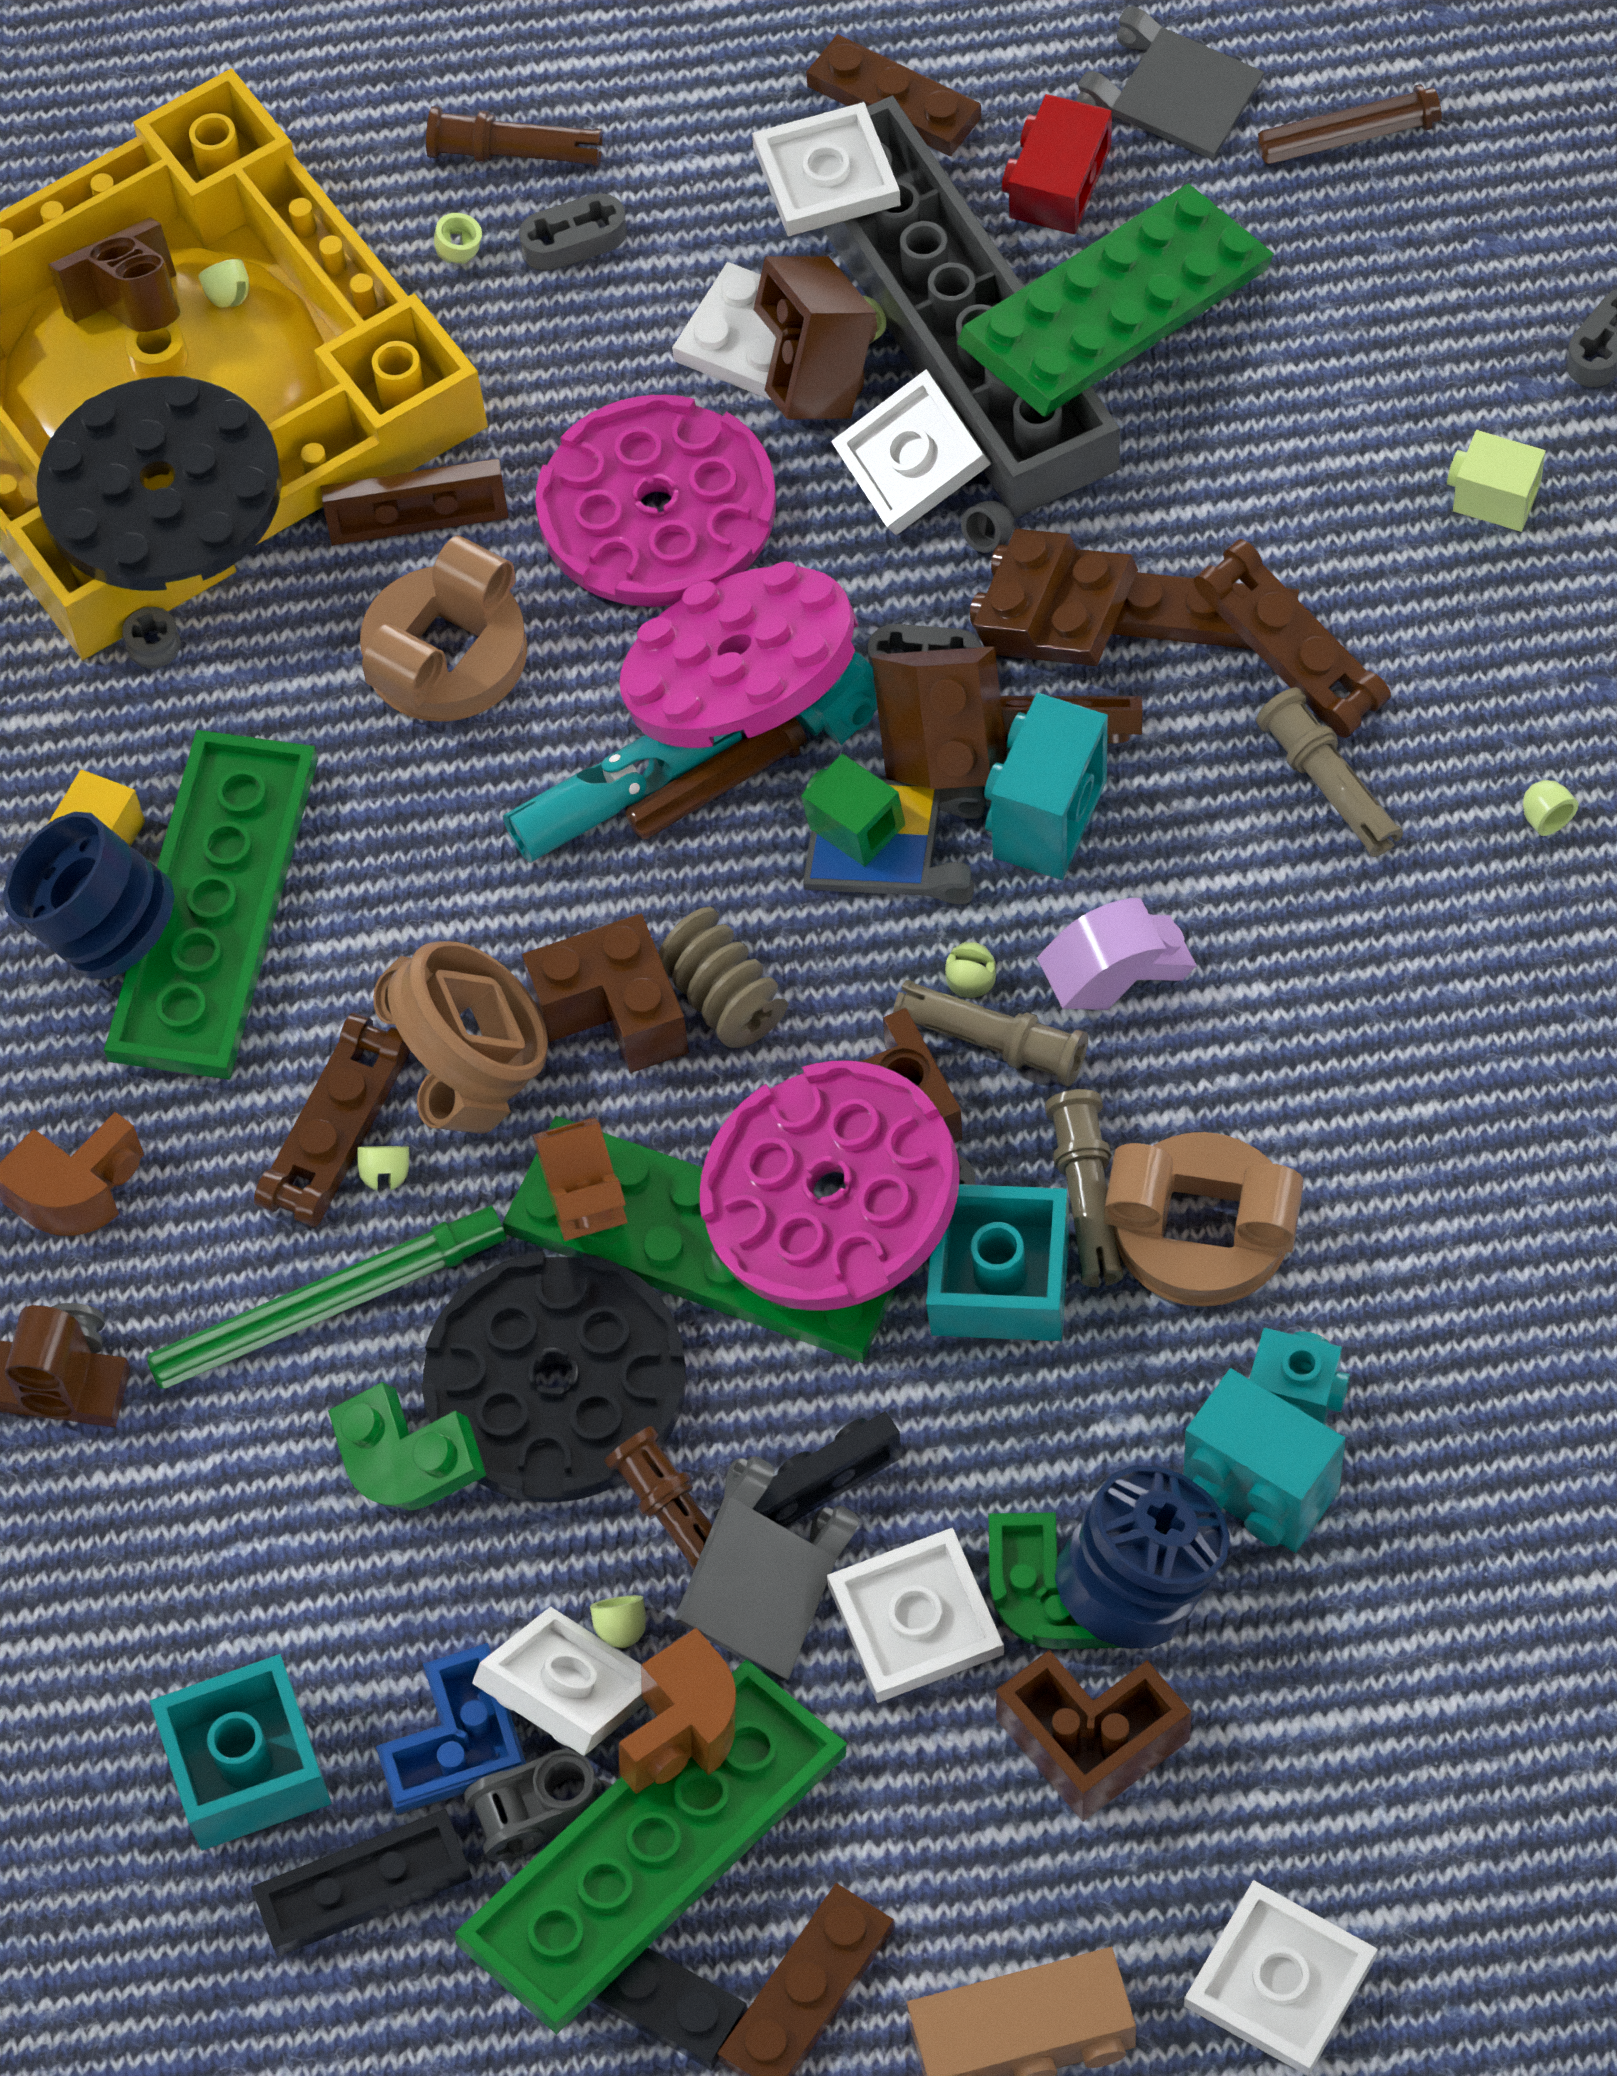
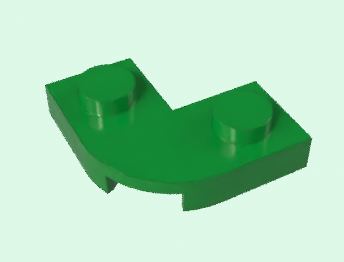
[328,1382,487,1511]
[988,1512,1122,1649]

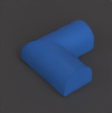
[376,1643,526,1816]

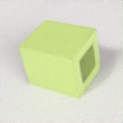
[1447,430,1546,532]

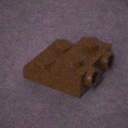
[970,529,1138,666]

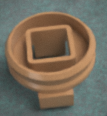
[360,535,527,722]
[373,941,548,1134]
[1104,1132,1303,1306]

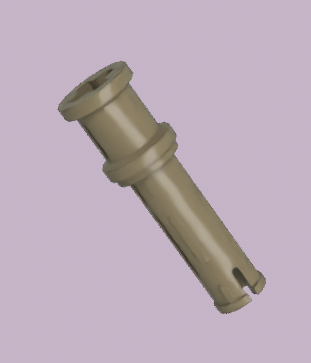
[1256,687,1403,857]
[893,980,1088,1087]
[1044,1089,1124,1287]

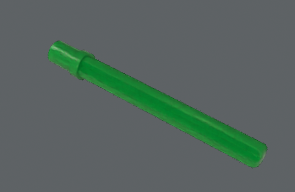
[147,1205,507,1389]

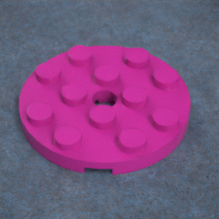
[536,395,776,607]
[619,562,858,748]
[700,1061,960,1310]

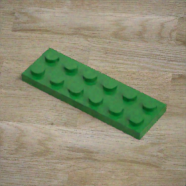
[957,183,1274,417]
[104,730,318,1080]
[502,1115,898,1363]
[455,1659,847,2035]

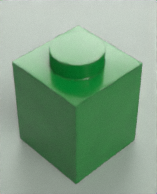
[801,753,906,867]

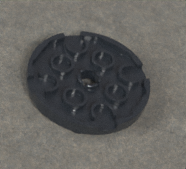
[37,376,282,591]
[421,1252,686,1503]

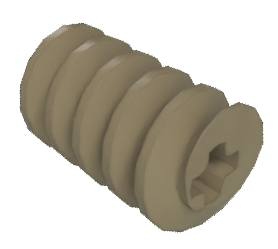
[659,906,789,1048]

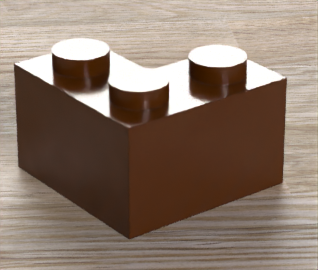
[753,256,877,420]
[522,913,689,1073]
[995,1650,1191,1822]

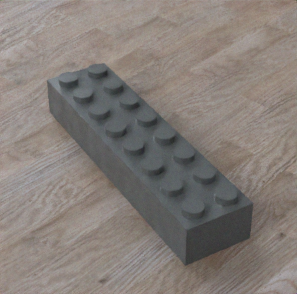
[821,95,1120,518]

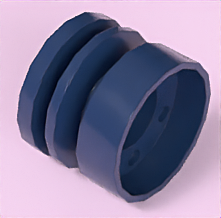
[3,811,175,980]
[1055,1465,1230,1649]

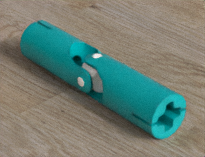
[503,731,742,863]

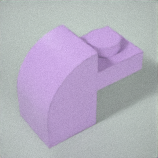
[1037,898,1197,1010]

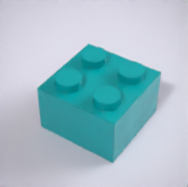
[984,692,1108,881]
[926,1184,1070,1341]
[1183,1368,1346,1553]
[149,1654,332,1851]

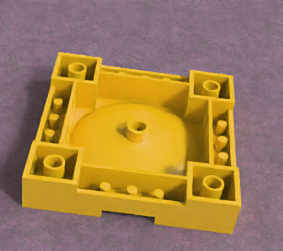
[0,68,488,661]

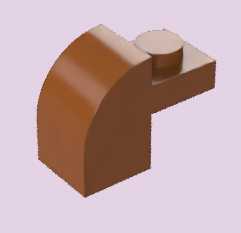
[0,1112,144,1236]
[532,1117,627,1241]
[619,1628,736,1794]

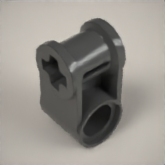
[464,1749,602,1862]

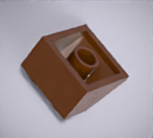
[871,646,1007,789]

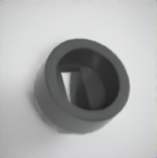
[961,501,1015,553]

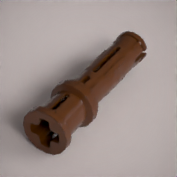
[426,106,603,166]
[604,1426,712,1570]

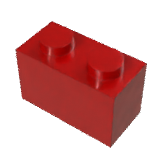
[1002,94,1112,235]

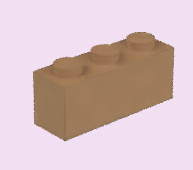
[907,1946,1136,2076]

